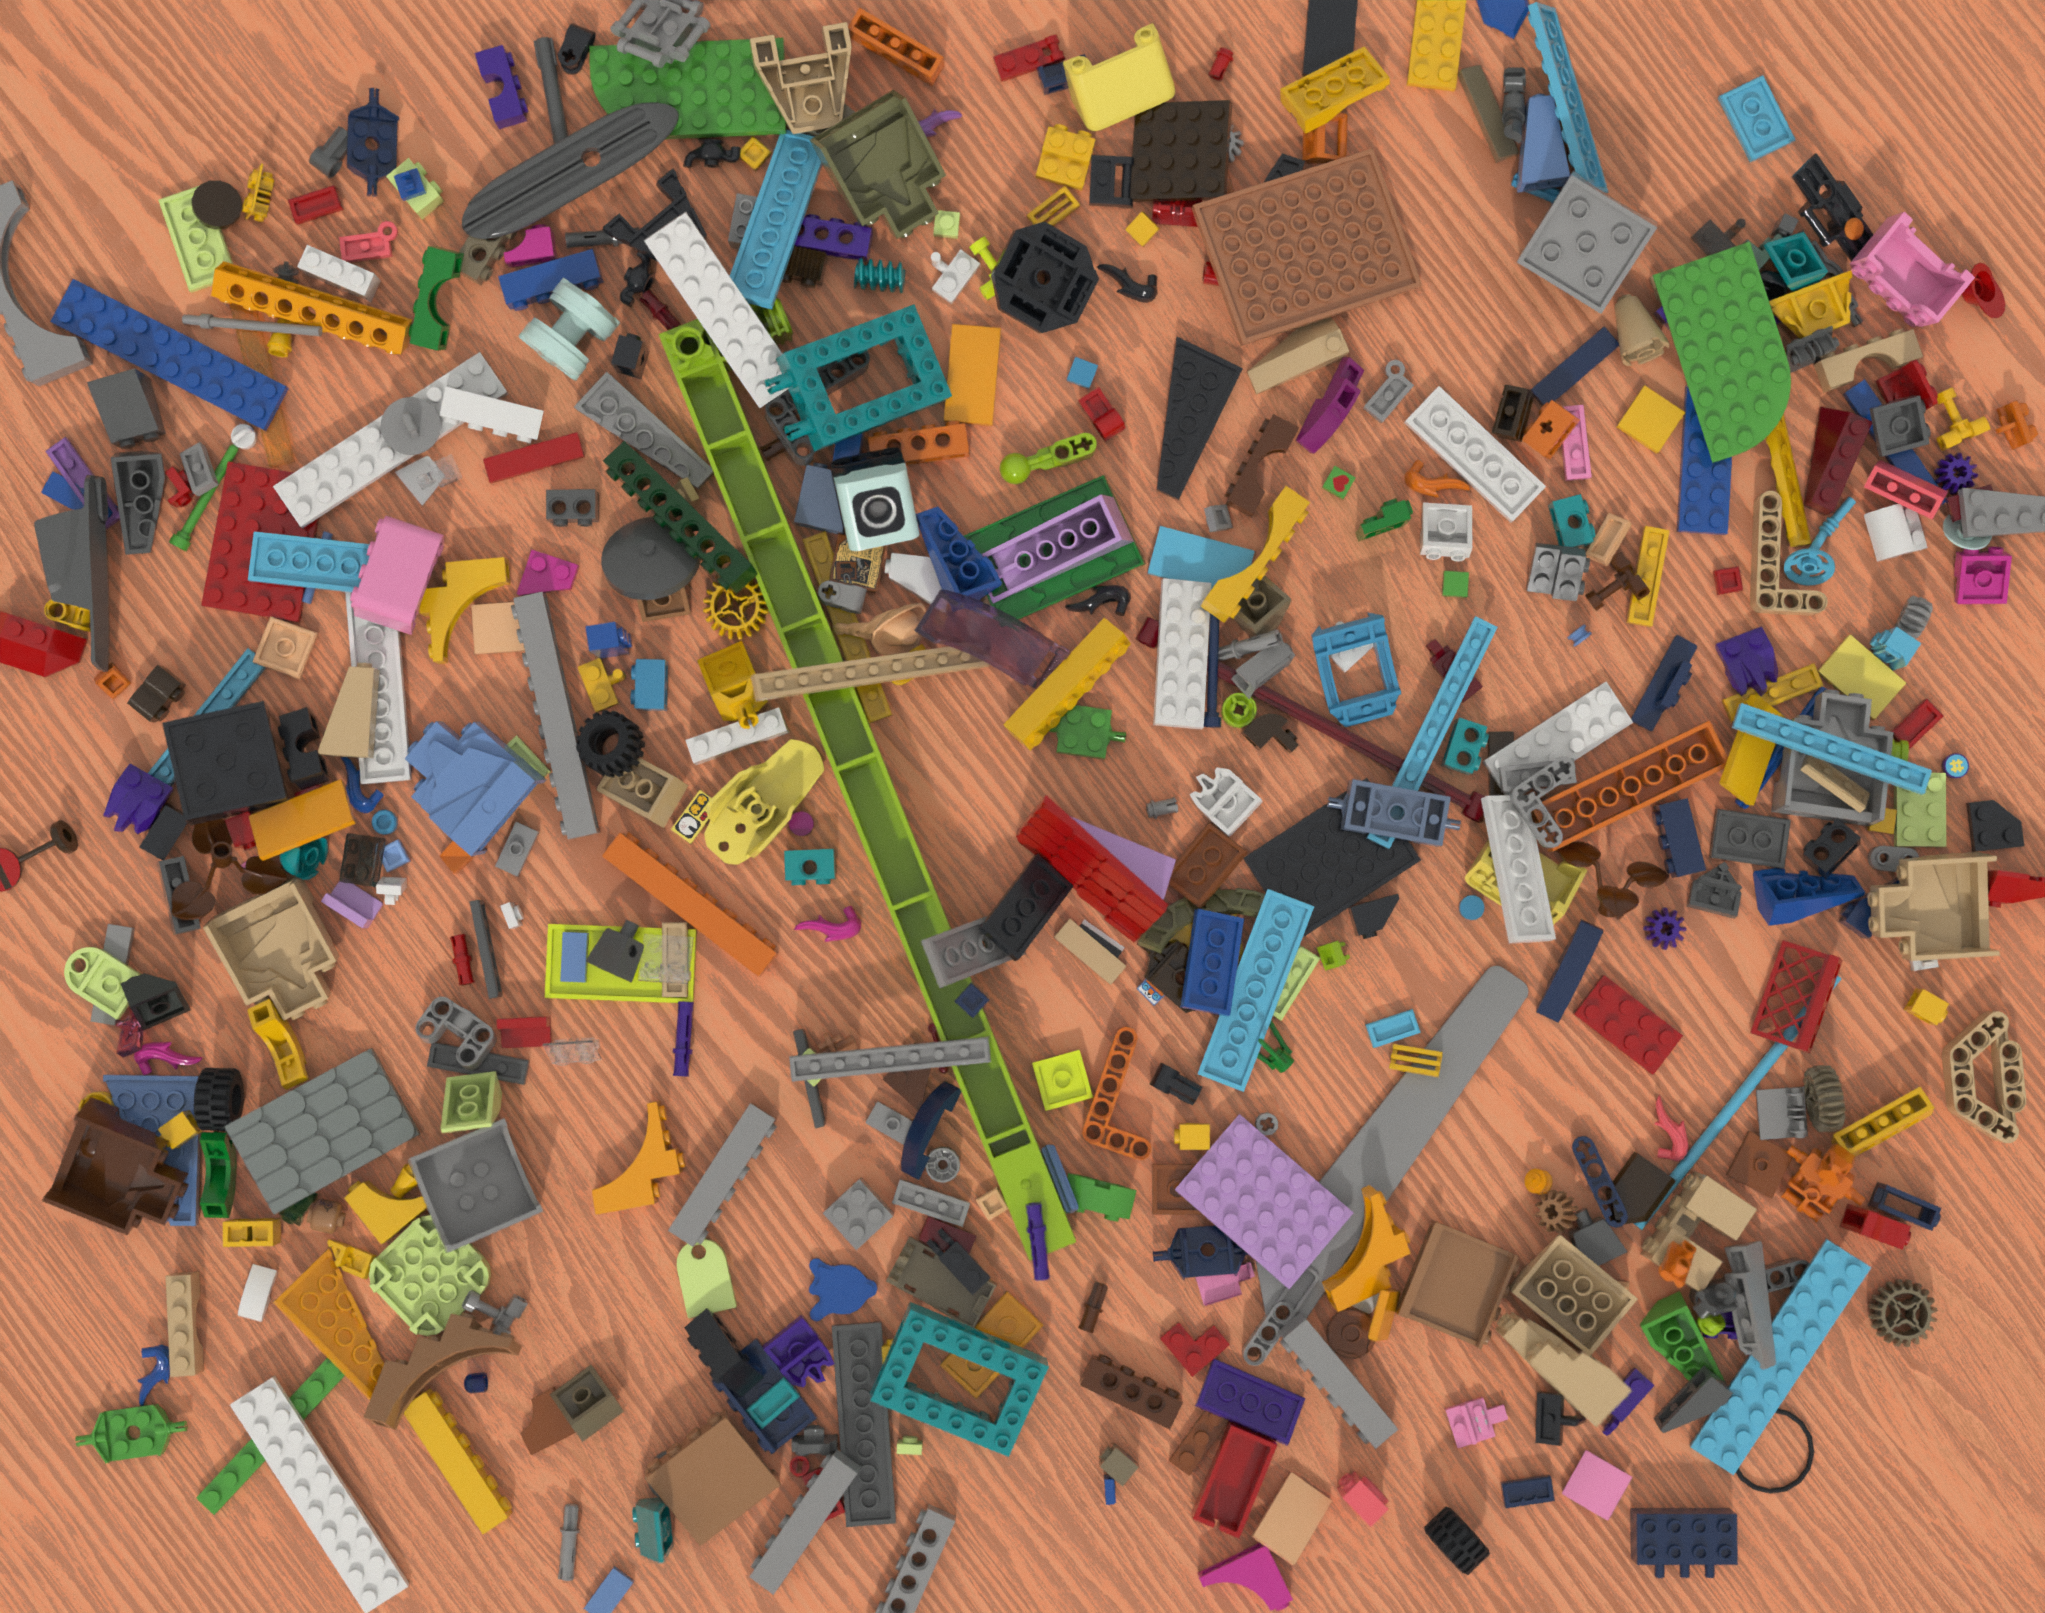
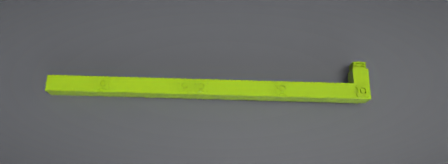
[658,298,1076,1261]

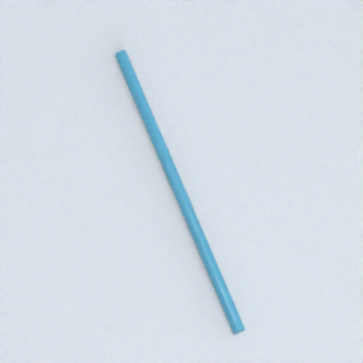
[1633,976,1841,1230]

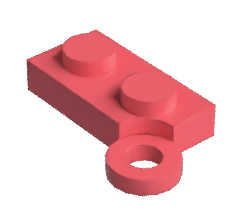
[339,221,398,263]

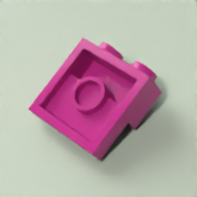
[1954,546,2012,604]

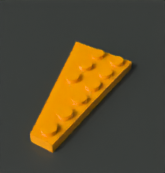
[273,1248,385,1400]

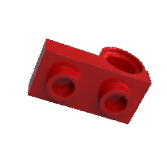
[1078,387,1126,442]

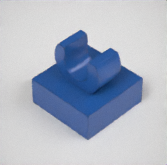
[394,168,426,201]

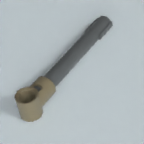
[534,37,568,144]

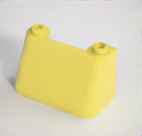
[1063,23,1175,131]
[1465,839,1588,925]

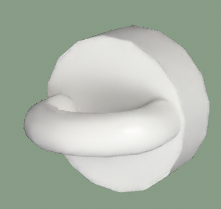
[231,424,257,449]

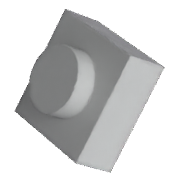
[1204,504,1233,532]

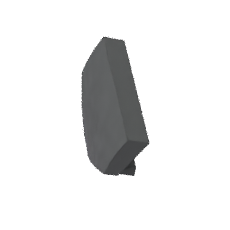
[1687,862,1742,919]

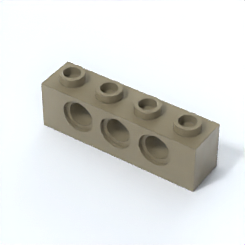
[459,231,517,286]

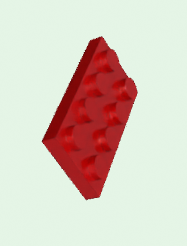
[1573,975,1683,1075]

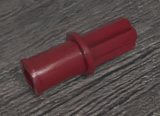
[639,290,681,330]

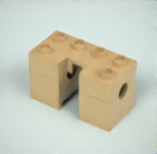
[1641,1171,1757,1292]

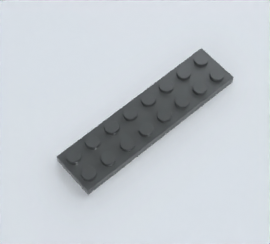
[832,1321,896,1527]

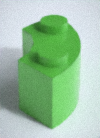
[1067,1173,1137,1222]

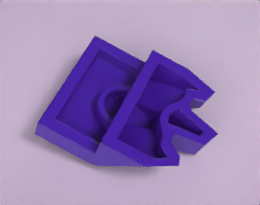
[1715,626,1779,697]
[103,764,174,834]
[763,1315,834,1388]

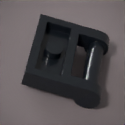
[1089,155,1135,209]

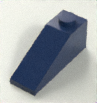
[1838,878,1900,939]

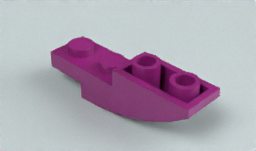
[1296,357,1364,454]

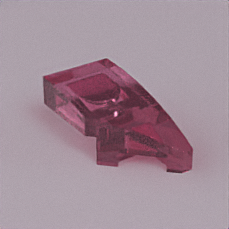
[115,1007,143,1058]

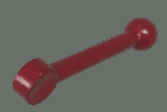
[928,1023,949,1074]

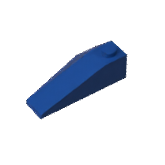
[1753,868,1865,926]

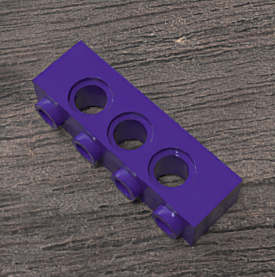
[794,214,873,262]

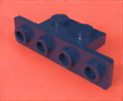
[1631,635,1697,732]

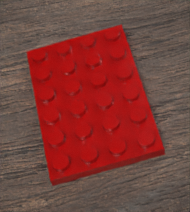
[201,462,319,623]

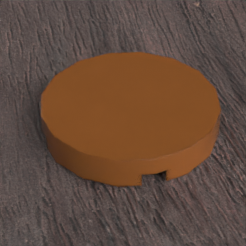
[1326,1308,1376,1359]

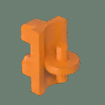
[1995,400,2038,450]
[1659,1240,1697,1288]

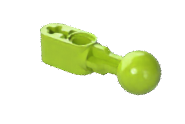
[999,433,1097,484]

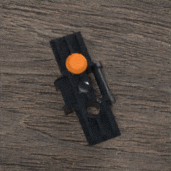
[1792,153,1874,261]

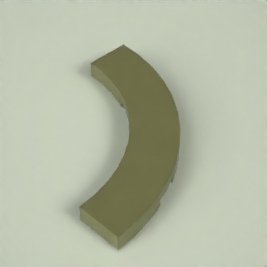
[1138,888,1265,953]

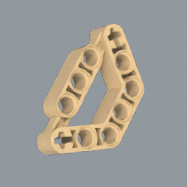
[1942,1011,2026,1143]

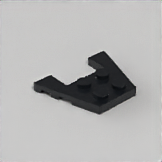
[603,169,707,262]

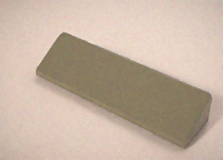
[1457,65,1519,163]

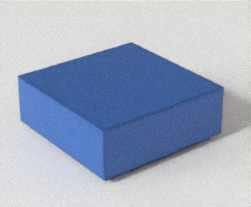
[1104,1475,1116,1505]

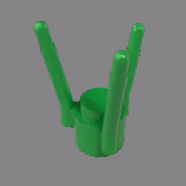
[1257,1020,1294,1073]

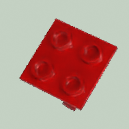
[1152,200,1202,227]

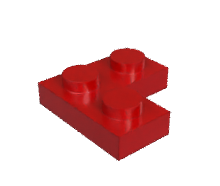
[1160,1321,1230,1377]

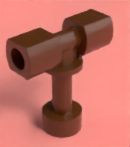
[1585,552,1650,611]

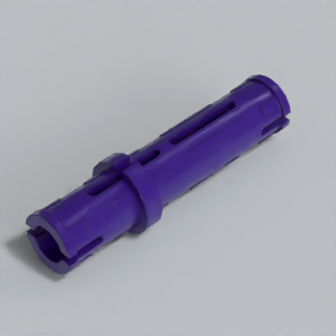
[673,1001,694,1077]
[1026,1202,1050,1281]

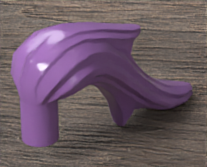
[918,109,962,137]

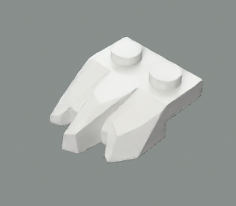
[1190,767,1263,837]

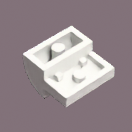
[1864,504,1928,562]

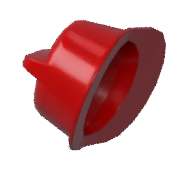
[1962,263,2005,319]

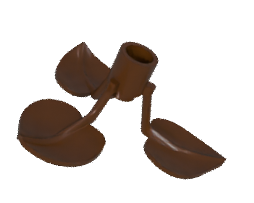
[171,819,287,920]
[1555,842,1669,920]

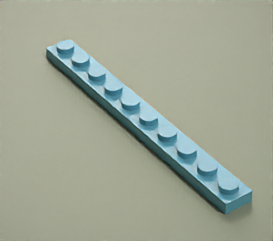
[1366,616,1497,849]

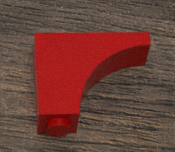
[1839,1203,1911,1250]

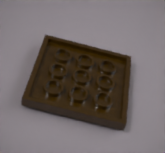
[1130,100,1232,202]

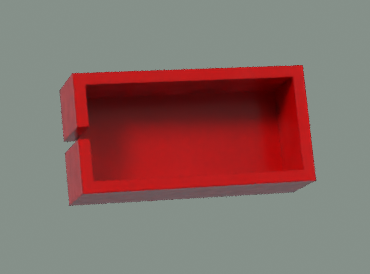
[1191,1421,1277,1539]

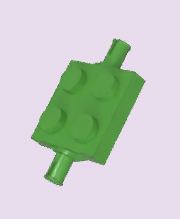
[1049,705,1126,760]

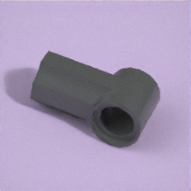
[309,126,347,178]

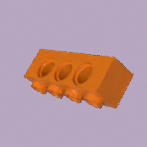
[848,8,944,86]
[868,421,970,466]

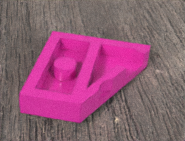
[516,550,580,596]

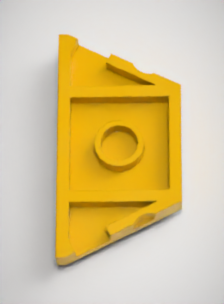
[1769,270,1852,339]

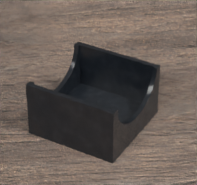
[162,701,290,825]

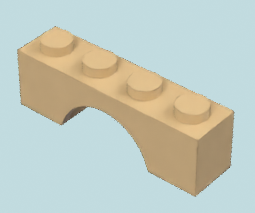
[1814,328,1923,393]
[165,1271,204,1377]

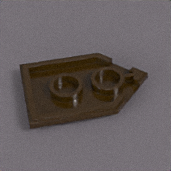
[1605,1151,1676,1224]

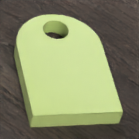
[64,947,141,1019]
[676,1238,737,1318]

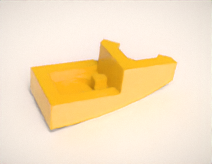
[327,1239,377,1279]

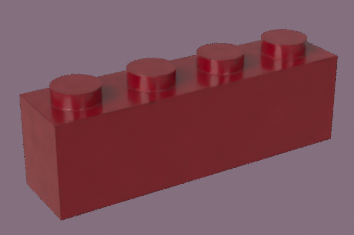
[1803,407,1872,516]

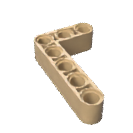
[1750,491,1828,616]

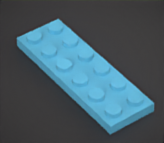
[248,532,370,593]

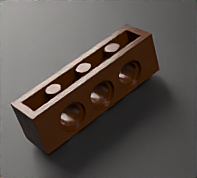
[1080,1354,1183,1430]

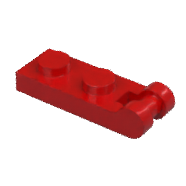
[993,35,1065,82]

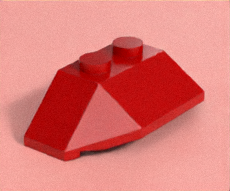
[0,611,88,677]

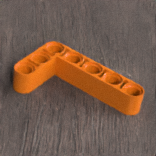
[1082,1026,1152,1160]

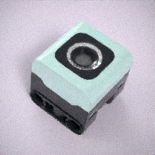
[831,447,920,551]

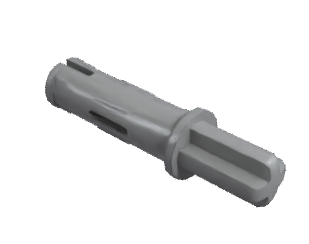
[1218,629,1283,661]
[558,1503,580,1581]

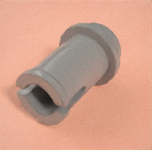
[1146,797,1178,819]

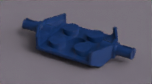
[347,88,399,197]
[1152,1226,1248,1280]

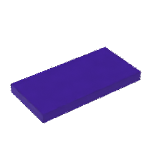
[1195,1359,1305,1446]

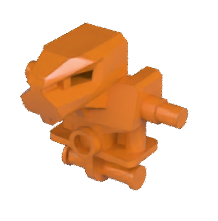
[1781,1144,1866,1223]

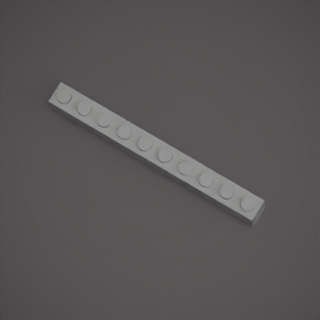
[511,592,600,839]

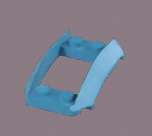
[1311,612,1401,727]

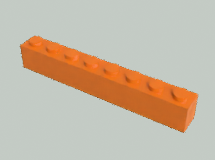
[602,832,778,977]

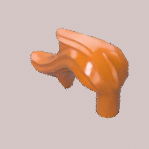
[1404,460,1470,498]

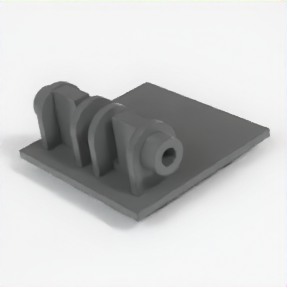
[1786,325,1839,373]

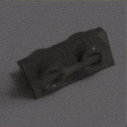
[339,833,386,887]

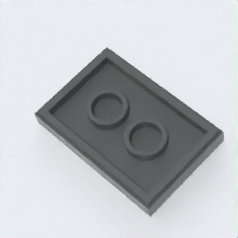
[1709,809,1791,869]

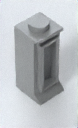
[1231,642,1295,699]

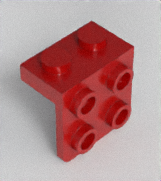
[1875,359,1938,410]

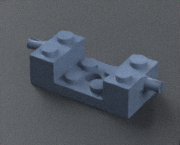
[1327,779,1461,847]

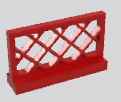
[1750,940,1843,1054]

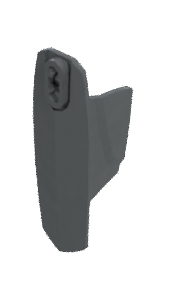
[34,475,110,672]

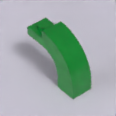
[200,1132,237,1218]

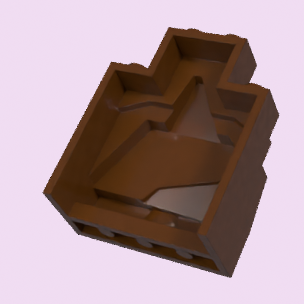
[42,1097,189,1235]

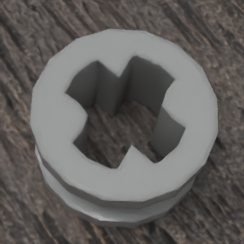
[1255,1112,1278,1135]

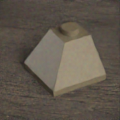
[1234,575,1292,637]

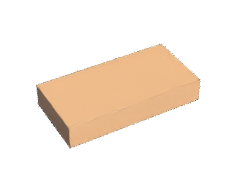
[1586,513,1632,566]

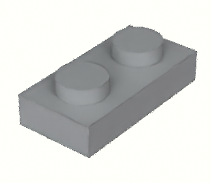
[180,442,219,497]

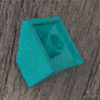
[1764,232,1828,292]

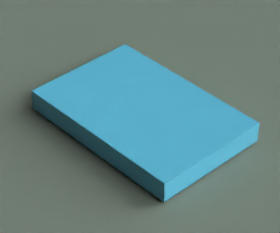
[1718,75,1796,163]

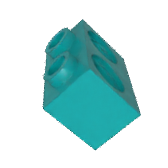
[1441,718,1489,775]

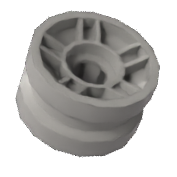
[925,1146,960,1183]

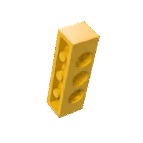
[1831,1087,1935,1157]

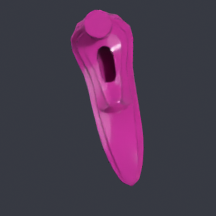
[794,906,861,942]
[134,1042,203,1075]

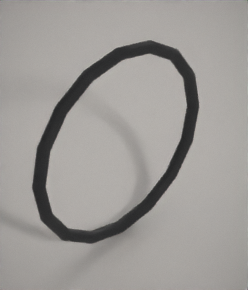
[1736,1409,1814,1494]

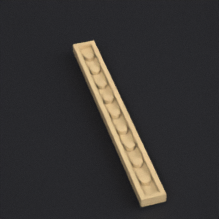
[751,641,990,701]

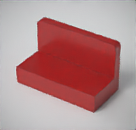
[497,1016,551,1048]

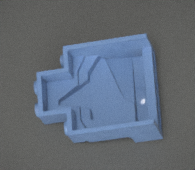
[405,721,547,856]

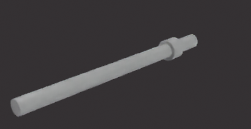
[182,313,323,336]

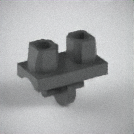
[1693,1282,1738,1319]

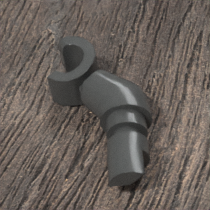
[1502,67,1526,143]

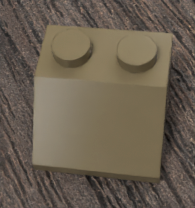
[550,1365,624,1442]

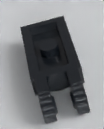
[926,1228,991,1295]

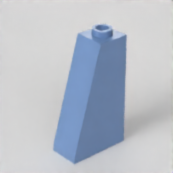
[1516,94,1570,193]

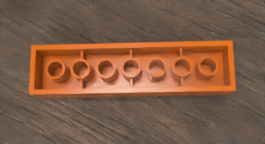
[1531,720,1728,852]

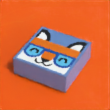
[1136,979,1165,1006]

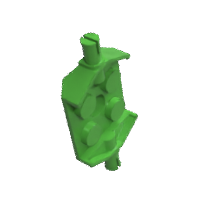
[75,1404,188,1463]

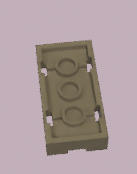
[886,1236,997,1328]

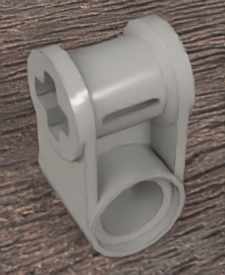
[818,581,867,614]

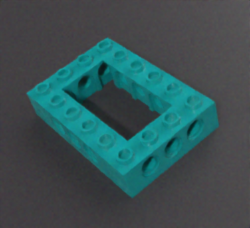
[870,1302,1049,1457]

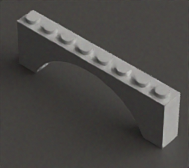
[0,180,93,386]

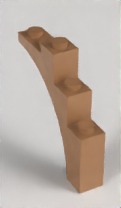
[364,1312,522,1430]

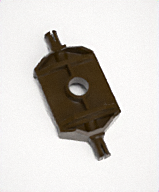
[1137,939,1195,1013]

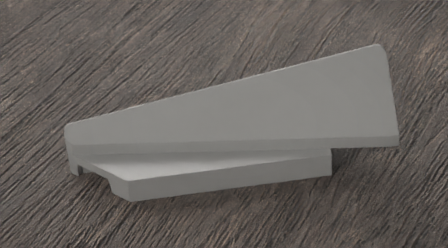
[1724,1241,1776,1369]

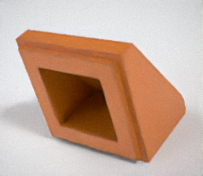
[94,662,131,699]

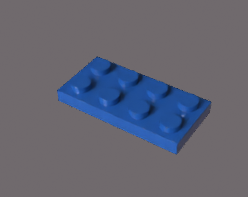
[1180,909,1244,1016]

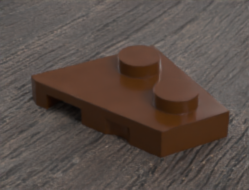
[882,1042,931,1111]

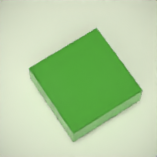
[1442,571,1469,598]

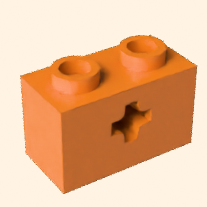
[1522,400,1580,460]

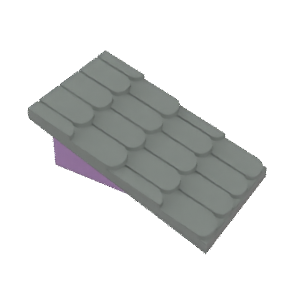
[225,1048,421,1215]

